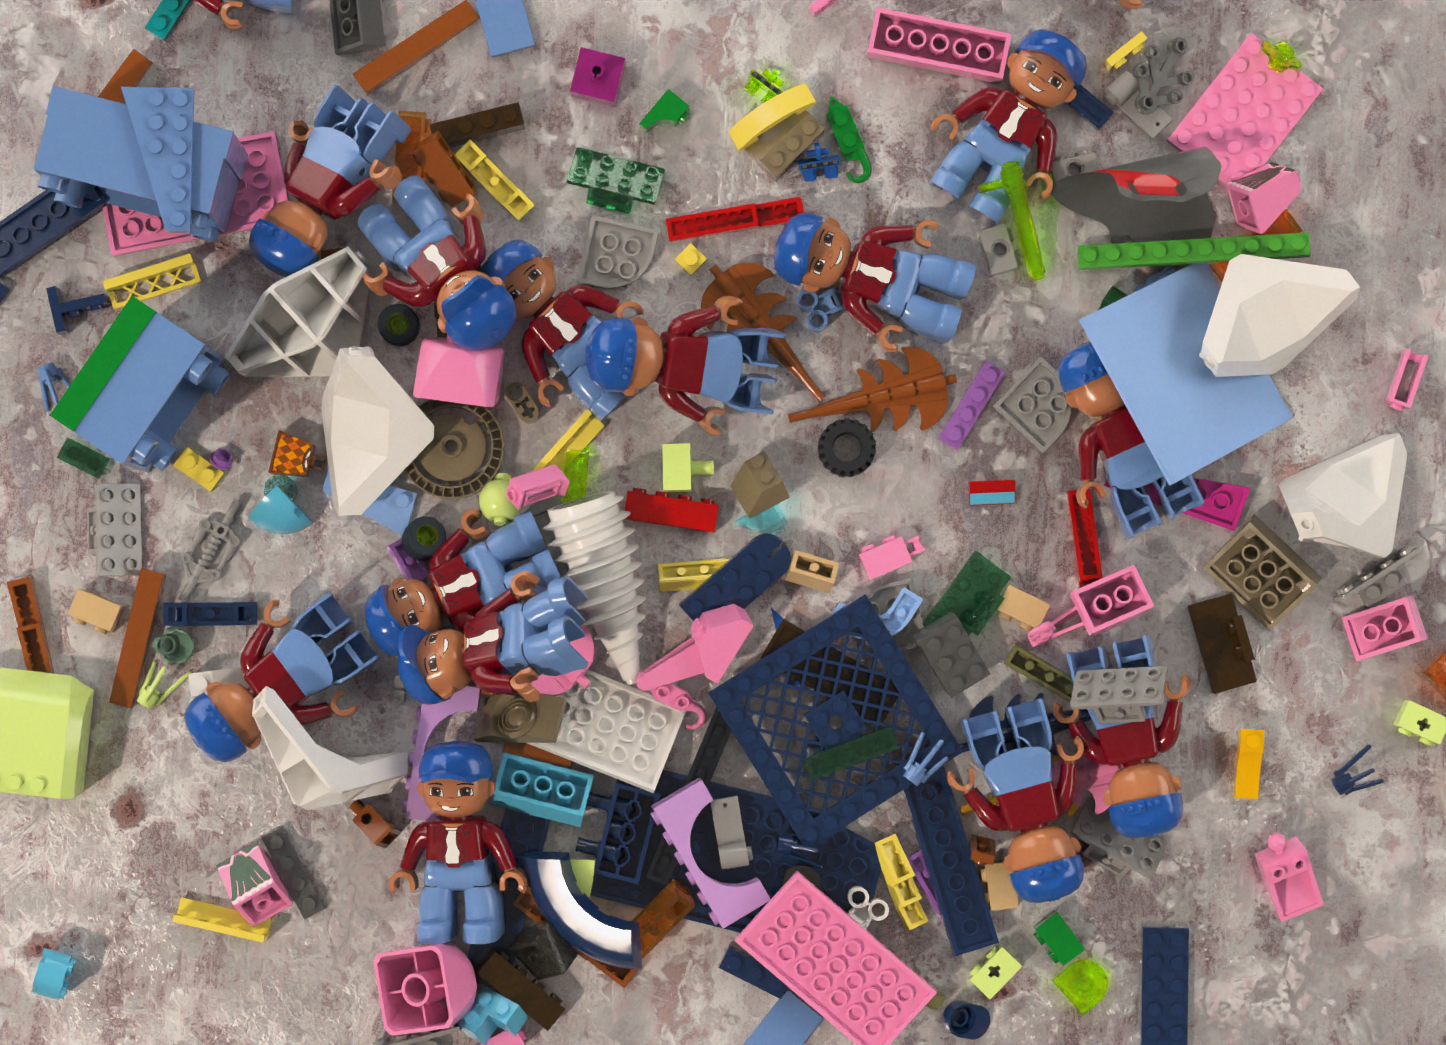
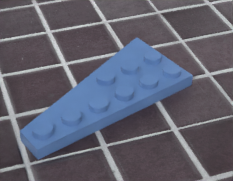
[121,87,195,233]

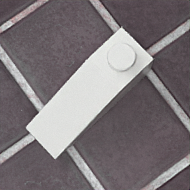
[188,667,250,697]

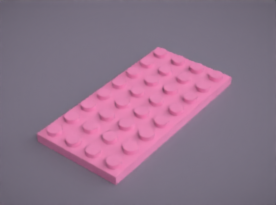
[103,131,289,257]
[735,871,937,1045]

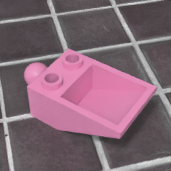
[1254,833,1324,922]

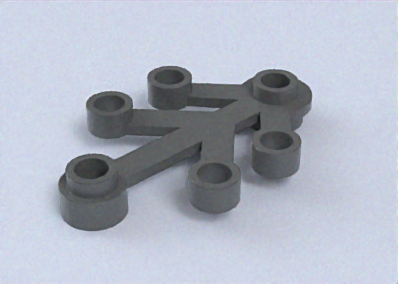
[1133,37,1194,115]

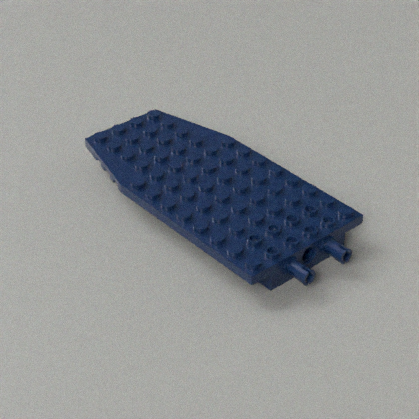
[575,770,881,933]

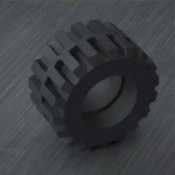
[818,418,876,478]

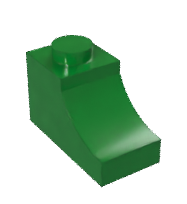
[639,89,690,133]

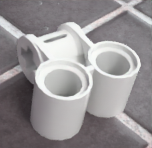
[847,886,889,930]

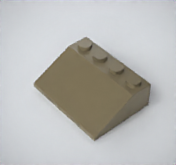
[1203,514,1322,631]

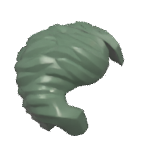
[152,627,195,665]

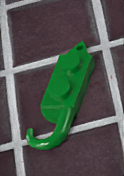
[826,96,872,183]

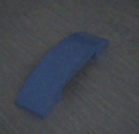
[163,602,257,626]

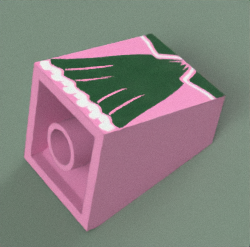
[1226,162,1301,234]
[216,842,293,927]

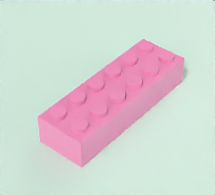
[867,7,1012,84]

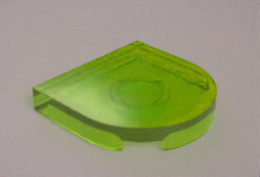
[1052,960,1108,1016]

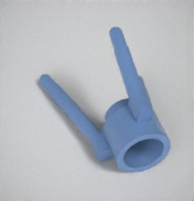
[37,363,70,411]
[903,732,949,786]

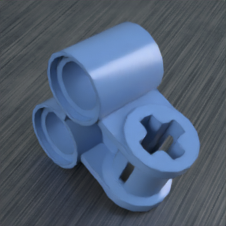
[797,287,845,333]

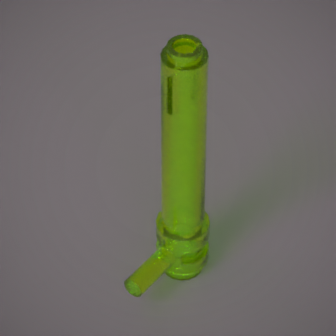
[979,161,1046,280]

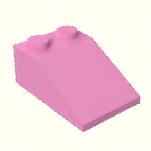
[1342,595,1428,661]

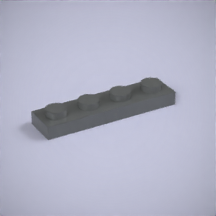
[261,827,326,920]

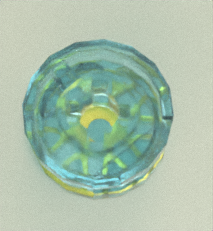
[264,474,298,502]

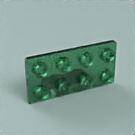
[566,147,665,214]
[922,551,1011,636]

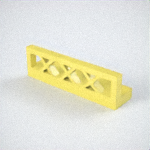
[102,253,202,310]
[531,409,605,473]
[172,897,272,942]

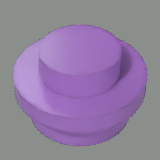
[210,449,233,470]

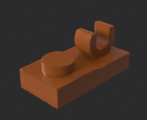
[970,834,995,865]

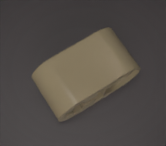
[506,382,540,424]

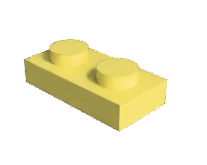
[1103,31,1147,71]
[173,447,225,492]

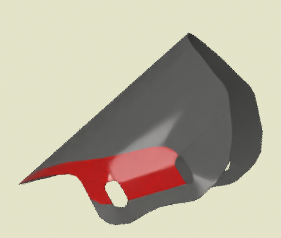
[1051,147,1222,265]

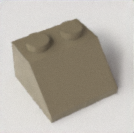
[731,451,790,519]

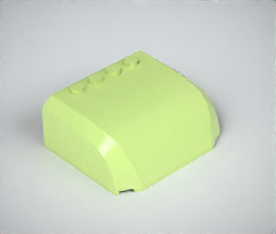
[0,667,94,799]

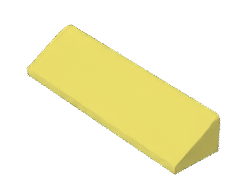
[658,558,730,592]

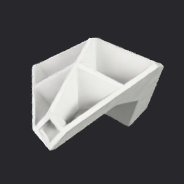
[225,247,372,377]
[1199,254,1360,377]
[322,346,434,516]
[1278,433,1407,558]
[252,686,409,810]

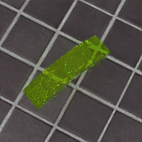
[562,446,590,503]

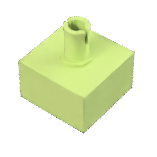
[662,443,714,493]

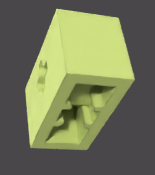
[1393,700,1446,747]
[968,945,1022,999]

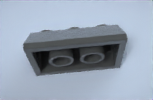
[329,0,385,55]

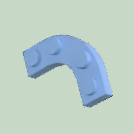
[831,587,923,640]

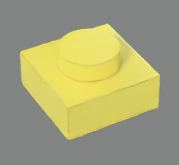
[675,243,707,276]

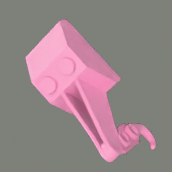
[1027,565,1154,648]
[635,604,754,730]

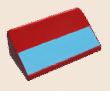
[968,480,1016,505]

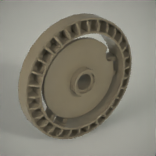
[404,399,505,500]

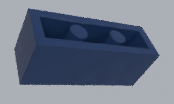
[718,945,787,999]

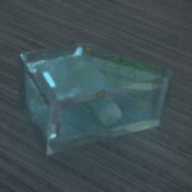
[735,504,788,536]

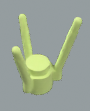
[137,661,192,710]

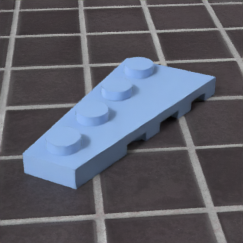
[322,469,418,536]

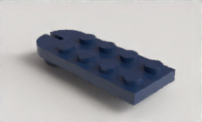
[679,534,791,621]

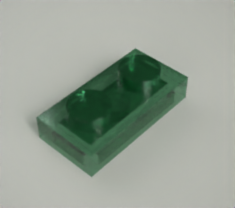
[57,437,110,479]

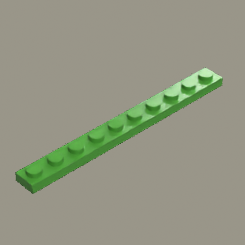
[1077,233,1311,270]

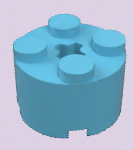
[31,948,76,1000]

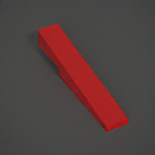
[666,197,806,242]
[1067,489,1103,630]

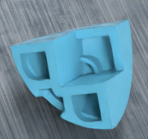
[248,486,313,534]

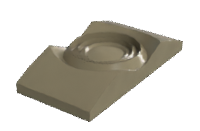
[474,694,567,743]

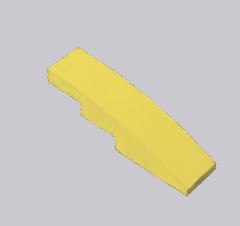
[875,834,929,932]

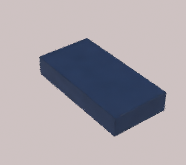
[1064,84,1113,130]

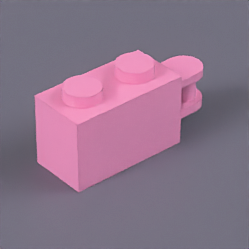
[858,535,926,580]

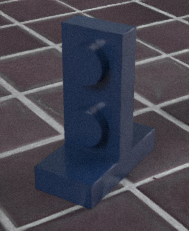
[46,286,110,335]

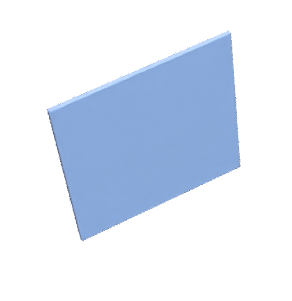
[1079,263,1293,486]

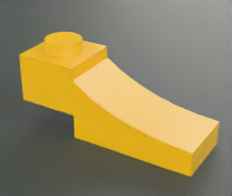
[1234,729,1264,799]

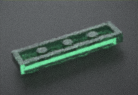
[803,726,899,781]

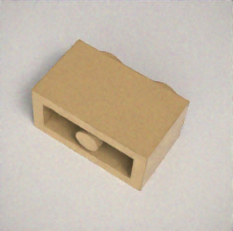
[785,550,839,593]
[995,585,1050,631]
[68,589,125,634]
[980,861,1019,911]

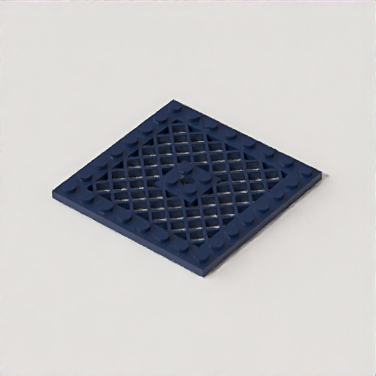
[708,594,963,847]

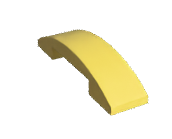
[729,83,817,152]
[455,139,535,221]

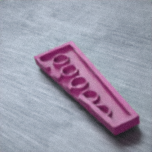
[1104,478,1250,531]

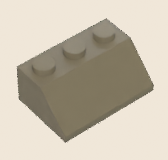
[744,110,825,181]

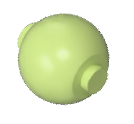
[479,473,522,526]

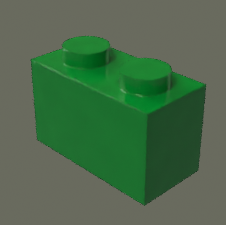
[1033,911,1085,966]

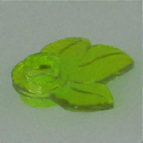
[1262,40,1302,73]

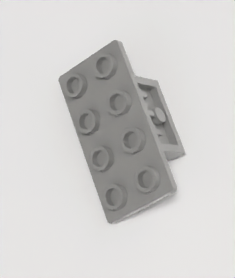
[87,483,142,576]
[1333,546,1422,609]
[1070,666,1168,724]
[1071,797,1168,879]
[373,1023,461,1045]

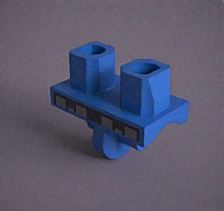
[797,142,841,182]

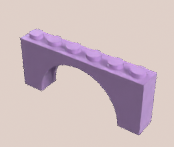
[402,686,482,821]
[650,778,771,928]

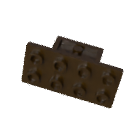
[1187,594,1257,694]

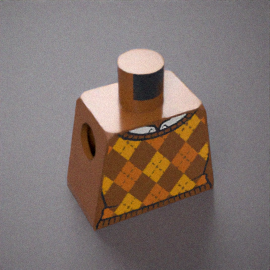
[268,430,326,477]
[349,799,402,848]

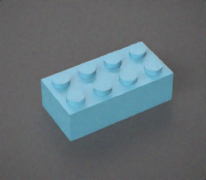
[491,753,594,828]

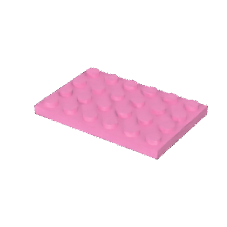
[1167,33,1323,188]

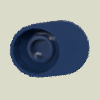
[942,1001,990,1040]

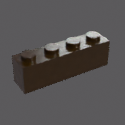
[429,102,526,148]
[474,948,565,1031]

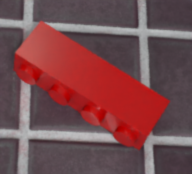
[625,488,719,533]

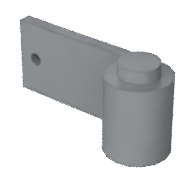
[1105,70,1173,139]
[710,795,753,870]

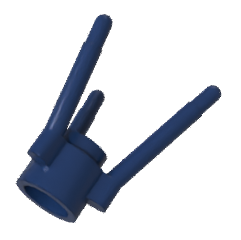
[1331,745,1384,795]
[777,831,822,869]

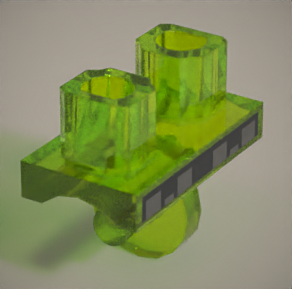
[744,69,784,104]

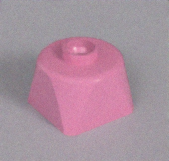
[413,335,504,407]
[374,942,477,1035]

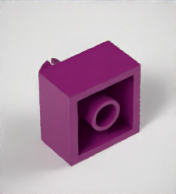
[570,47,626,107]

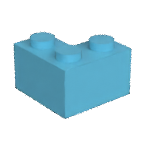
[458,986,529,1045]

